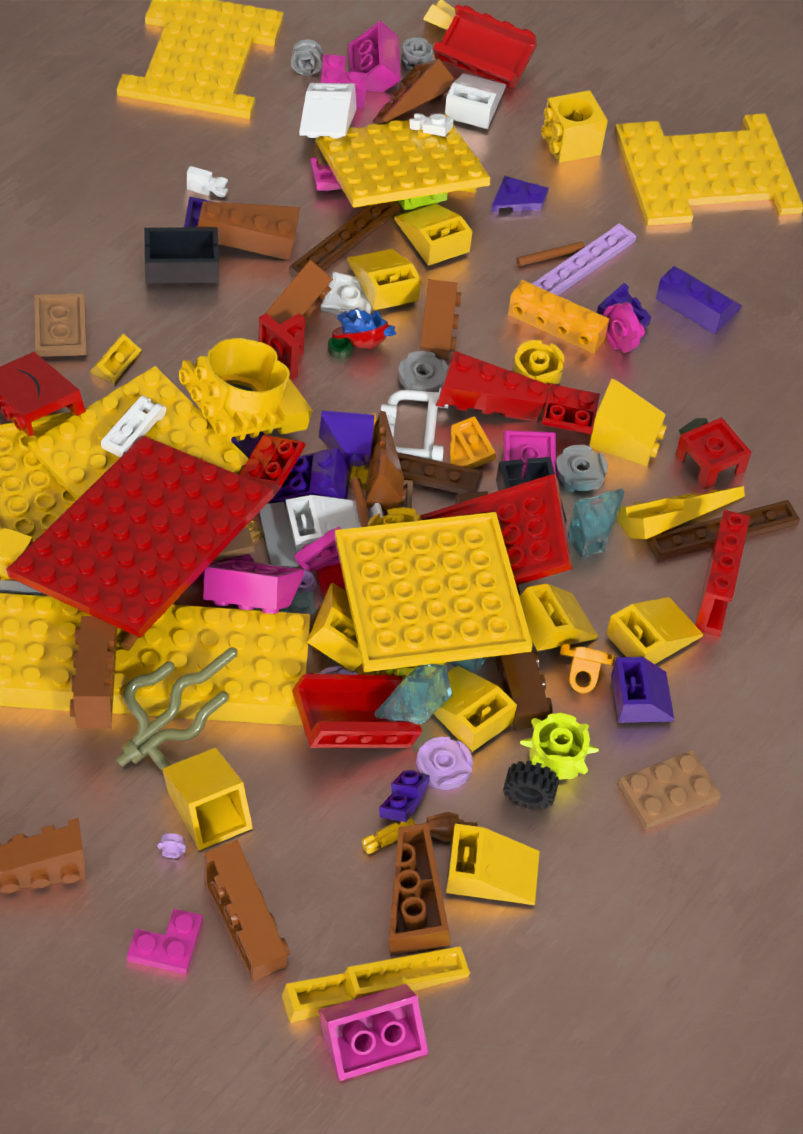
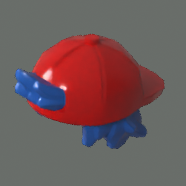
[332,308,396,350]

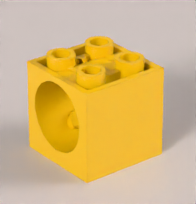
[541,90,608,163]

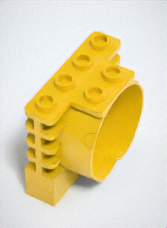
[179,338,313,444]

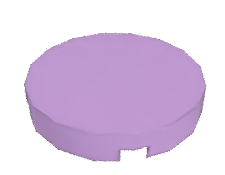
[415,736,473,790]

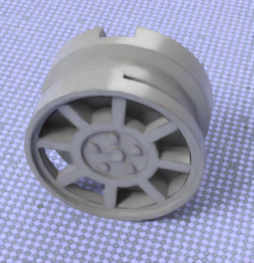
[401,37,433,70]
[291,39,323,76]

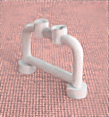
[381,388,448,462]

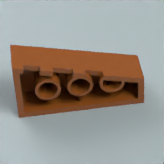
[197,201,300,260]
[70,616,117,729]
[0,818,86,893]
[388,822,450,956]
[204,840,290,982]

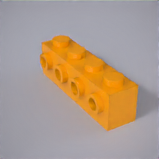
[508,280,609,354]

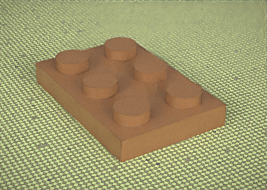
[34,293,87,357]
[617,749,721,830]

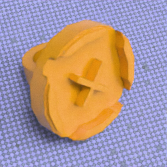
[560,644,616,693]

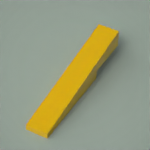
[282,946,470,1023]

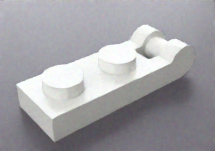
[101,395,166,457]

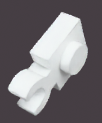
[410,113,453,136]
[187,166,228,197]

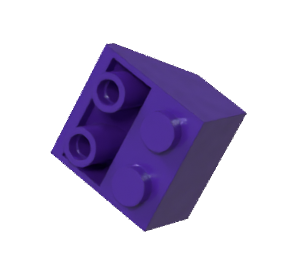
[611,657,674,723]

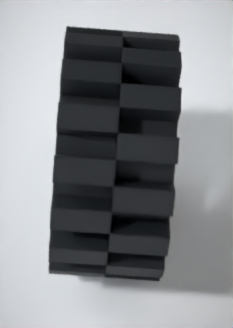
[503,761,559,810]

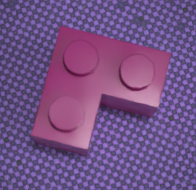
[321,54,367,109]

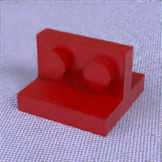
[258,313,306,380]

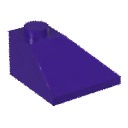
[319,410,374,467]

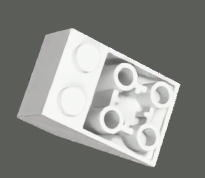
[445,73,506,129]
[300,83,356,138]
[286,495,361,553]

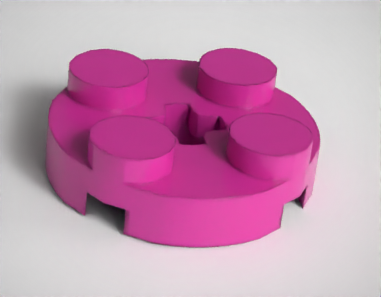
[603,302,645,353]

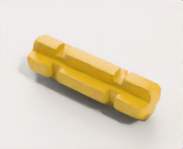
[361,817,416,854]

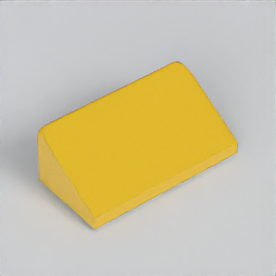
[90,333,142,384]

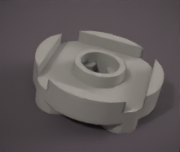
[398,351,448,392]
[556,445,608,491]

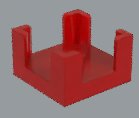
[675,417,752,490]

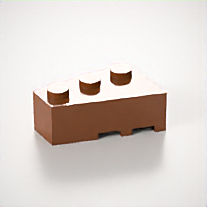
[264,260,333,324]
[420,279,462,360]

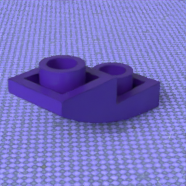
[379,770,430,822]

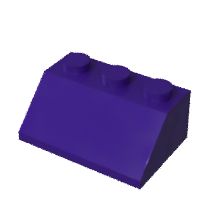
[656,266,742,334]

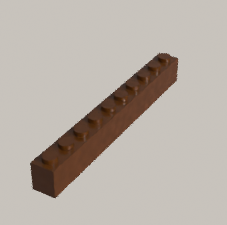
[455,491,553,730]

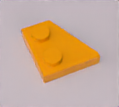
[450,416,496,469]

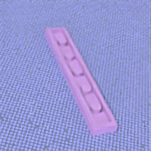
[532,223,636,296]

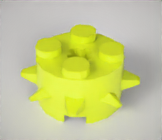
[520,712,599,780]

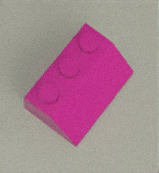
[348,20,401,92]
[203,559,304,614]
[318,984,429,1081]

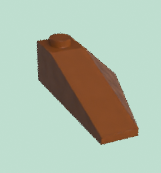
[372,59,455,124]
[365,411,406,512]

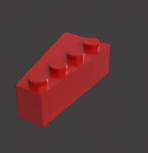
[436,351,550,422]

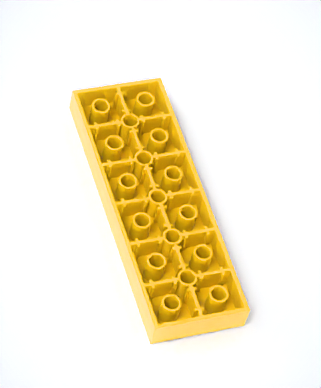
[0,593,310,726]

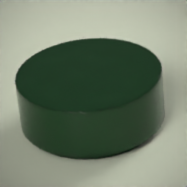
[328,337,353,359]

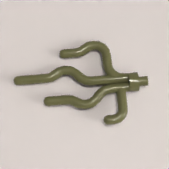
[116,647,238,771]

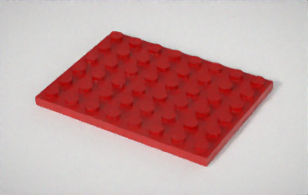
[6,436,274,638]

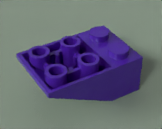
[267,447,351,508]

